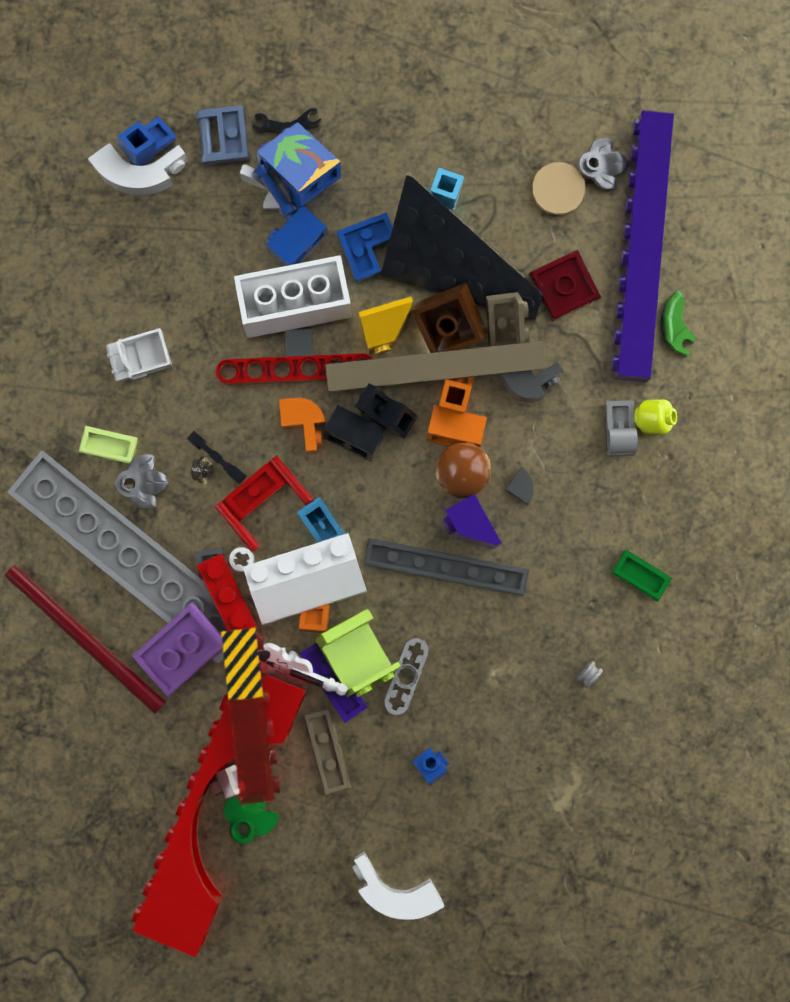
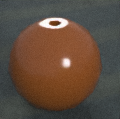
[435,442,492,498]

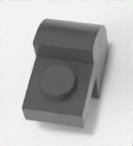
[498,362,563,403]

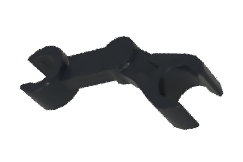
[252,108,322,133]
[187,431,247,484]

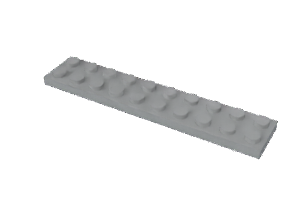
[7,450,227,664]

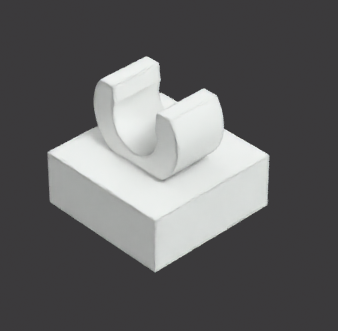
[209,764,246,799]

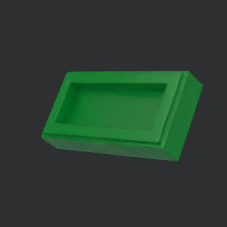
[611,549,672,602]

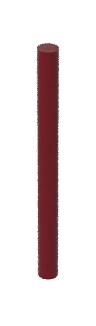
[4,565,166,714]

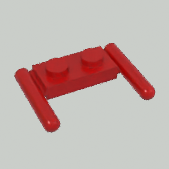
[214,455,313,551]

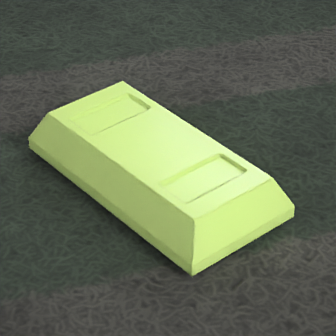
[79,426,138,464]

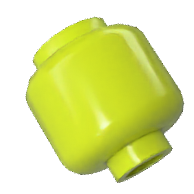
[634,399,677,435]

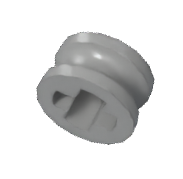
[576,661,603,688]

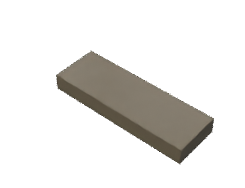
[303,707,351,795]

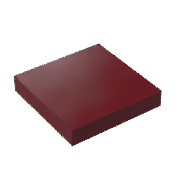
[529,250,601,322]

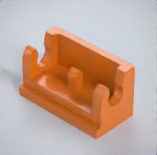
[426,405,487,447]

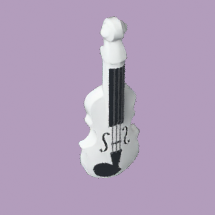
[258,643,348,696]

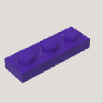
[299,642,368,723]

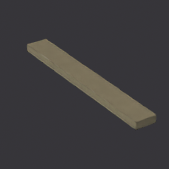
[326,341,546,392]

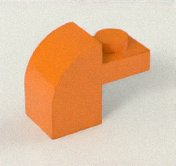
[439,377,474,413]
[279,398,326,454]

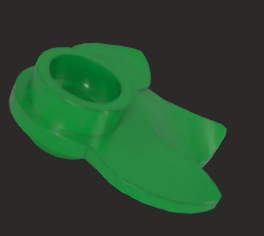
[223,790,279,844]

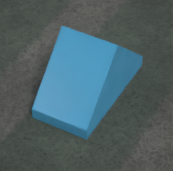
[297,497,344,543]

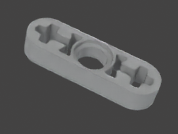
[384,638,428,715]

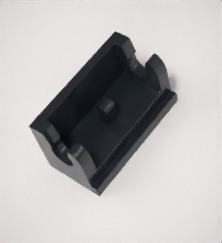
[323,405,386,462]

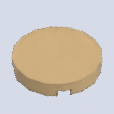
[532,162,585,216]

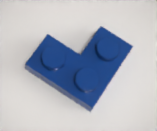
[336,212,393,283]

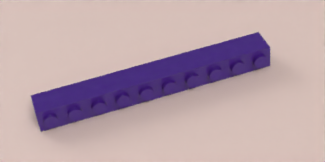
[611,110,674,382]

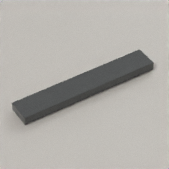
[363,538,529,596]

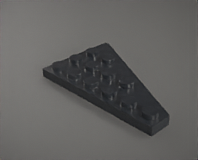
[380,173,543,320]

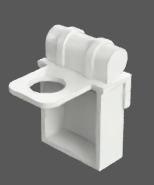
[106,328,173,383]

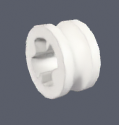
[229,547,255,572]

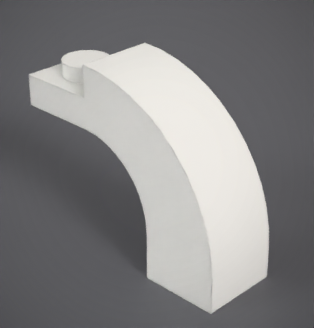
[88,143,188,195]
[352,852,444,920]

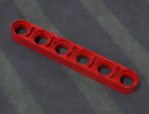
[215,353,373,385]

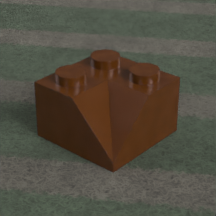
[411,283,487,353]

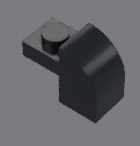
[355,383,418,439]

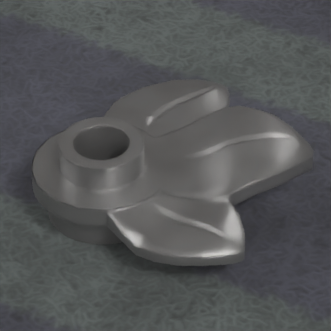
[578,138,629,190]
[115,454,170,509]

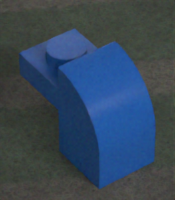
[117,116,176,166]

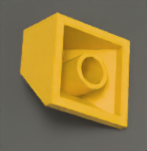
[359,296,413,355]

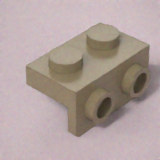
[486,292,529,347]

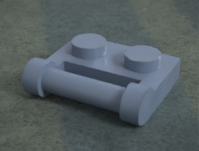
[196,105,249,166]

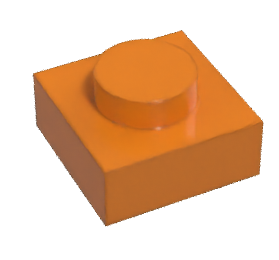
[299,604,330,633]

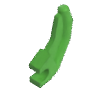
[661,291,696,357]

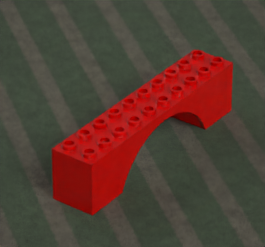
[131,670,307,958]

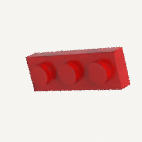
[197,553,257,631]

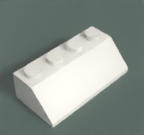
[234,255,353,338]
[243,533,367,625]

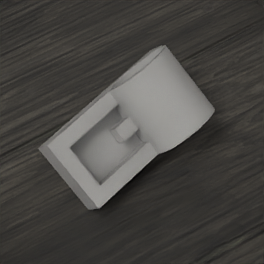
[605,400,638,456]

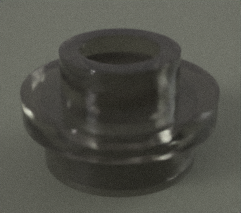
[191,456,213,484]

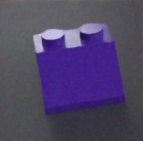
[442,494,501,549]

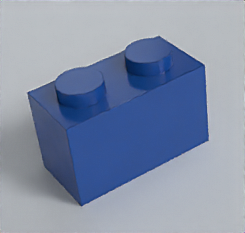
[266,206,328,266]

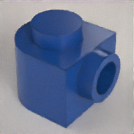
[413,748,449,785]

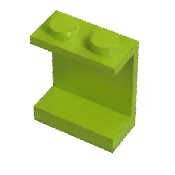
[315,609,401,697]

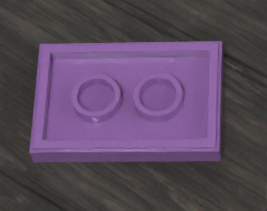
[132,602,223,697]

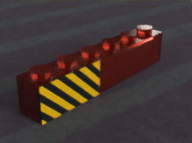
[221,628,281,805]

